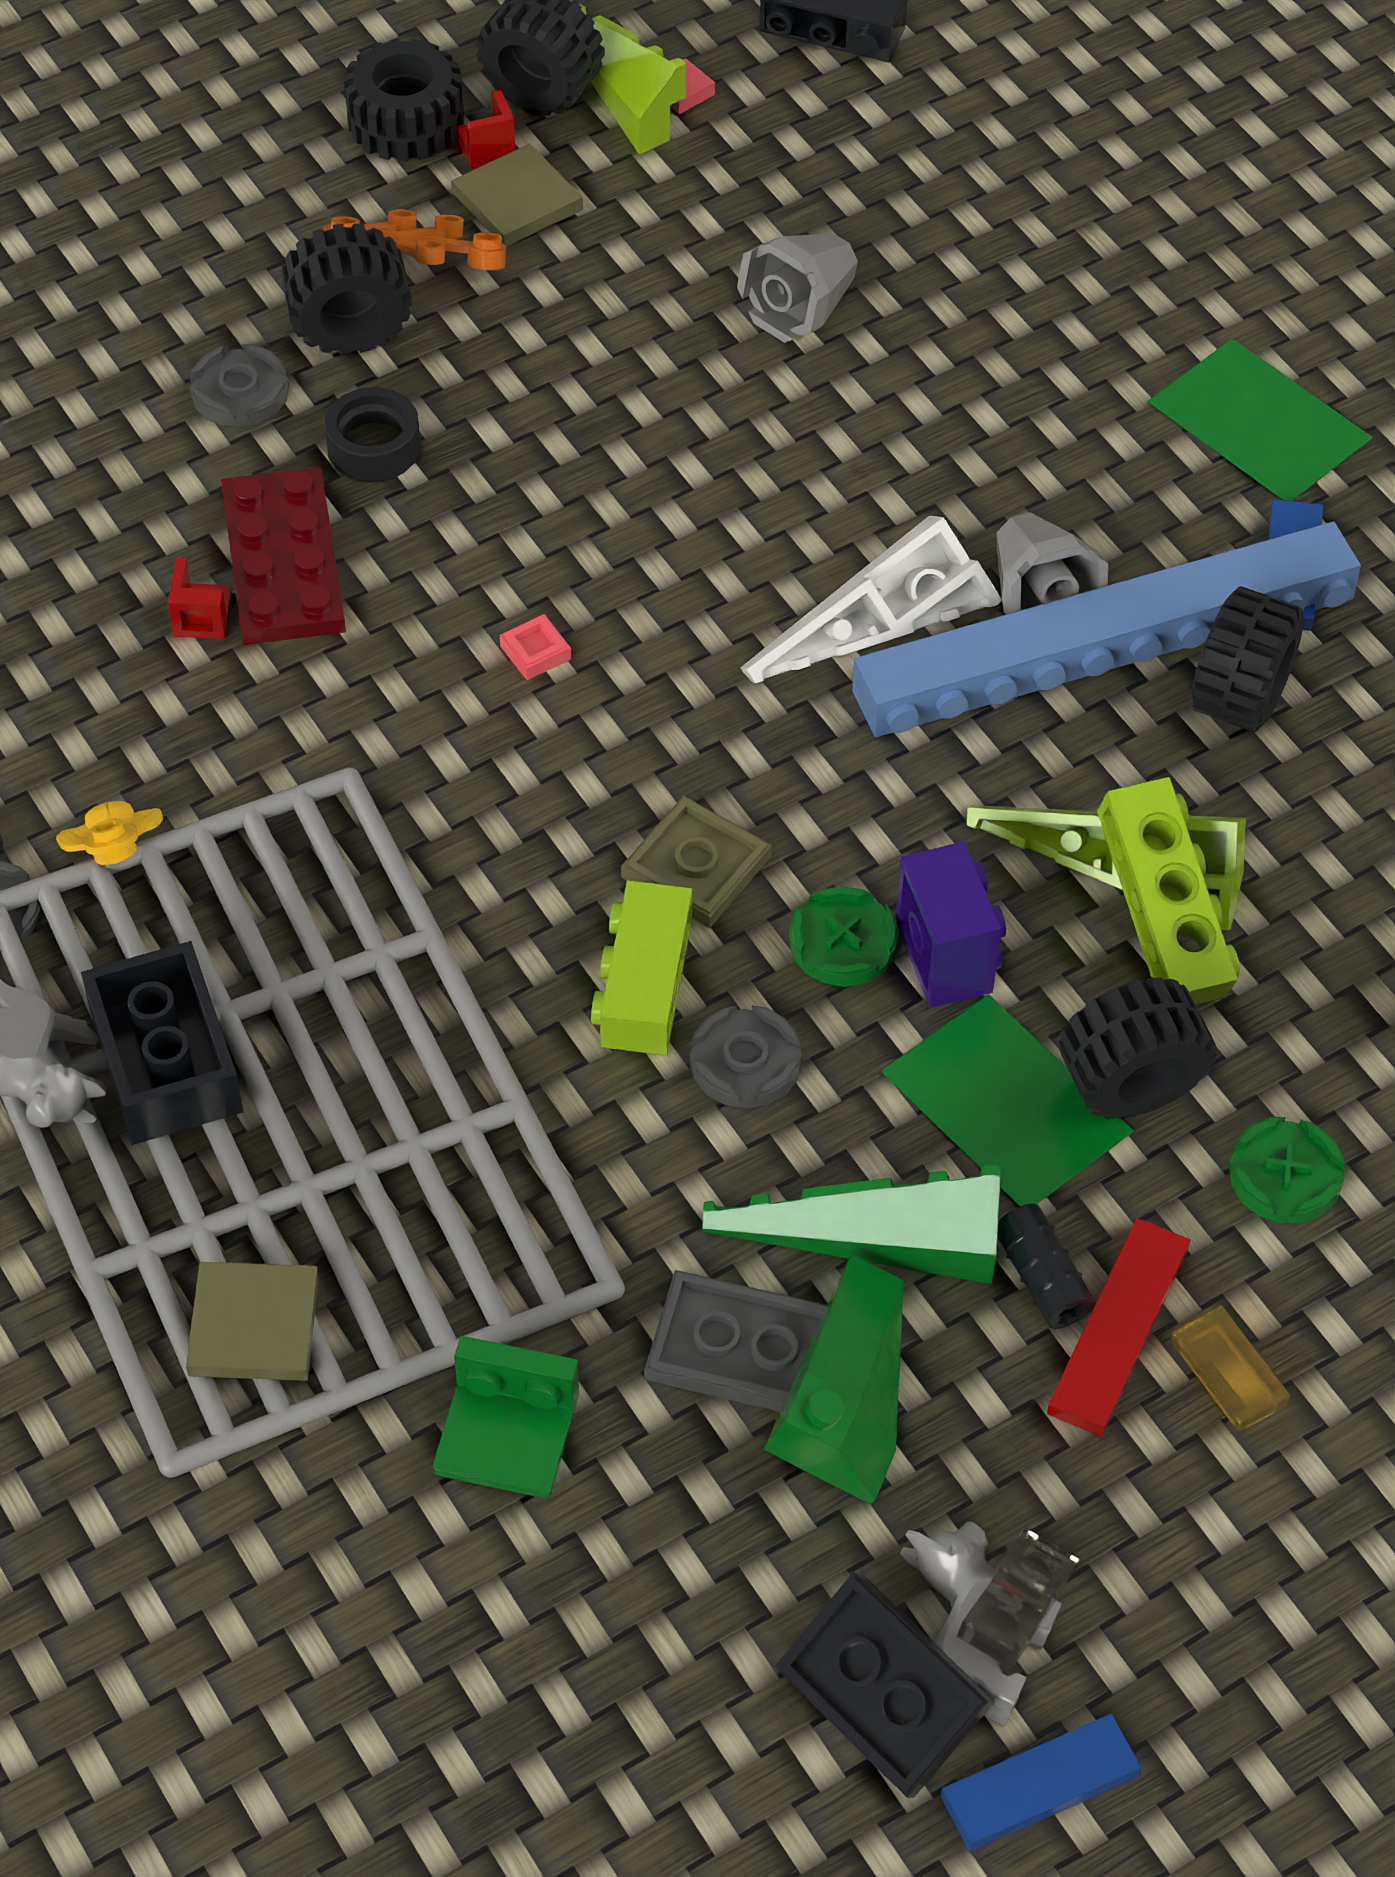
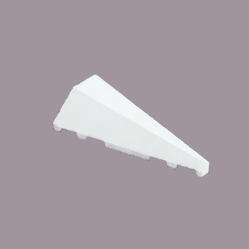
[740,516,1002,683]

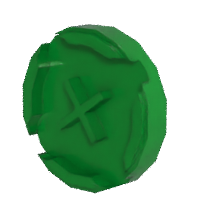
[788,886,899,987]
[1229,1117,1345,1224]

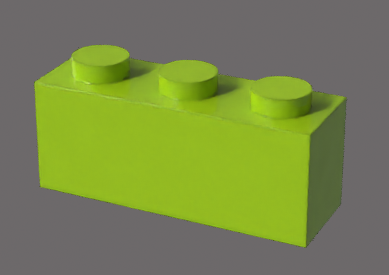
[591,880,692,1056]

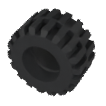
[476,0,605,116]
[344,39,464,161]
[281,223,412,355]
[1192,586,1303,732]
[1058,978,1217,1119]

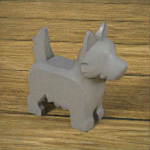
[0,979,107,1128]
[900,1521,1062,1726]

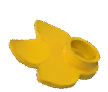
[56,801,163,865]

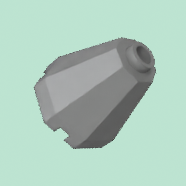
[737,234,858,343]
[997,512,1108,615]

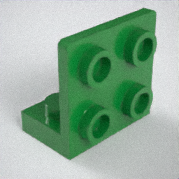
[433,1335,579,1499]

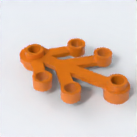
[321,209,507,270]

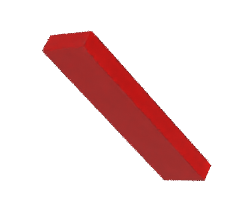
[1047,1218,1191,1437]

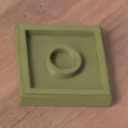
[451,143,583,247]
[621,795,772,928]
[186,1262,319,1381]

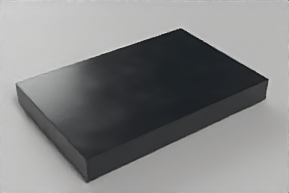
[775,1571,995,1798]

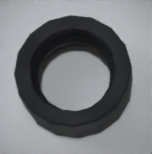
[324,387,421,482]

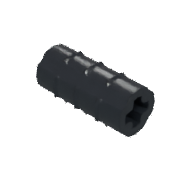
[997,1203,1095,1329]

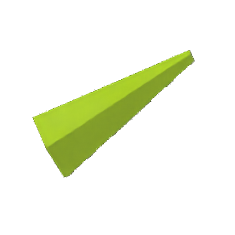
[578,3,686,155]
[967,805,1246,931]

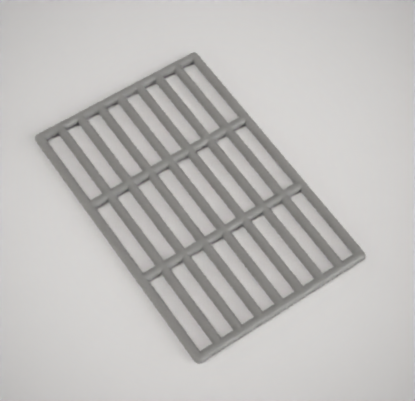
[0,768,625,1478]

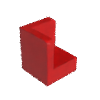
[457,90,515,171]
[168,558,233,639]

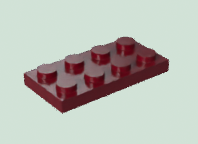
[221,467,346,645]

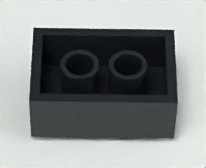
[81,941,244,1145]

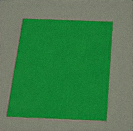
[1147,338,1373,501]
[881,994,1134,1207]

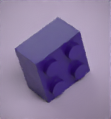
[895,842,1006,1008]

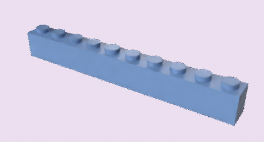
[852,521,1361,738]

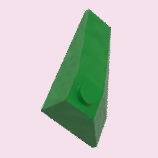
[764,1254,904,1505]

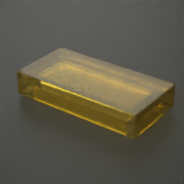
[1171,1305,1291,1432]

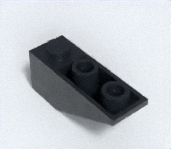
[759,0,907,63]

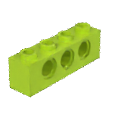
[1097,777,1240,1005]

